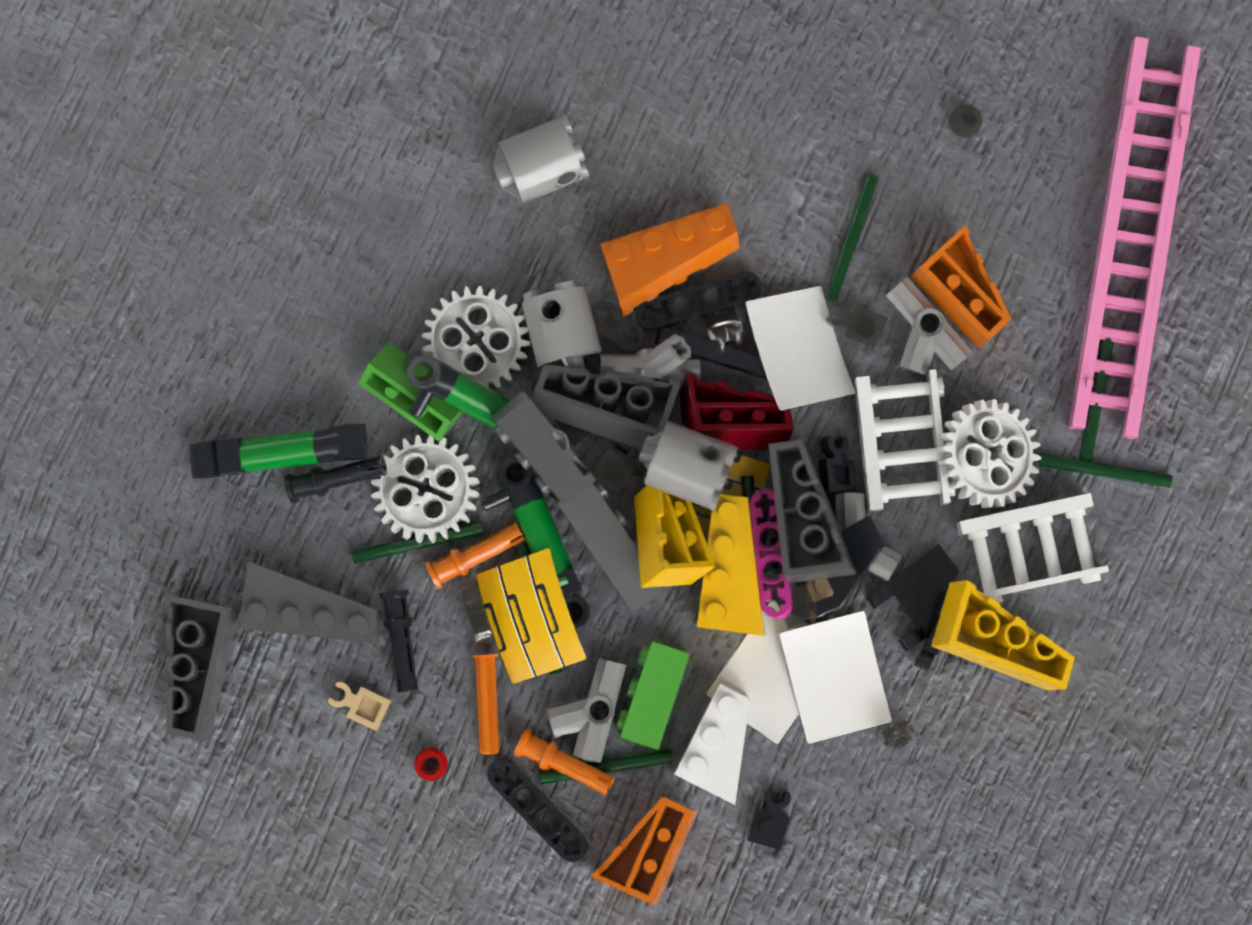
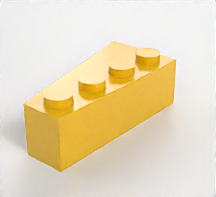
[697,494,766,636]
[931,580,1075,690]

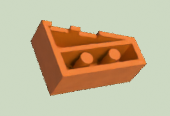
[910,225,1012,349]
[590,797,698,905]

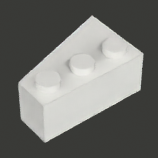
[674,683,750,805]

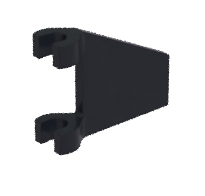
[812,516,885,618]
[866,544,959,652]

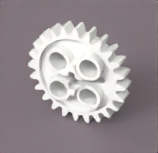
[422,286,530,390]
[937,399,1041,508]
[371,435,480,543]

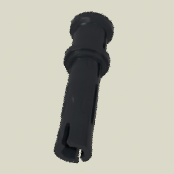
[284,454,388,504]
[379,589,419,692]

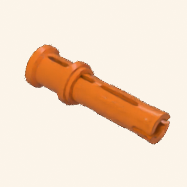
[424,522,525,590]
[514,728,615,797]

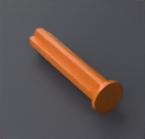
[472,654,500,755]

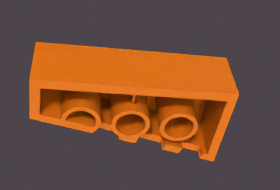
[600,203,740,317]

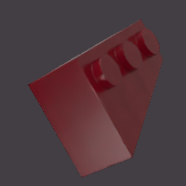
[679,373,794,450]

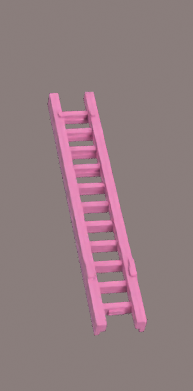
[1068,36,1201,440]

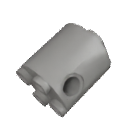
[492,115,589,204]
[521,280,602,369]
[639,421,738,510]

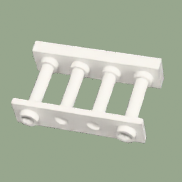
[854,369,955,512]
[956,493,1109,602]

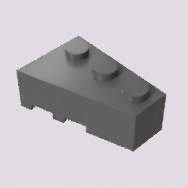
[491,391,596,506]

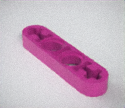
[750,489,793,620]

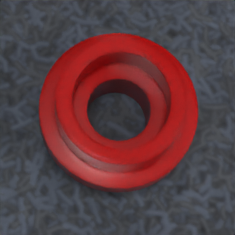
[414,747,448,781]

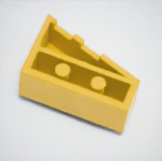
[634,486,715,587]

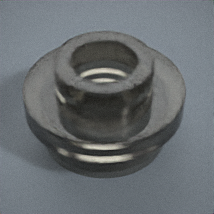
[949,104,982,138]
[882,720,915,750]

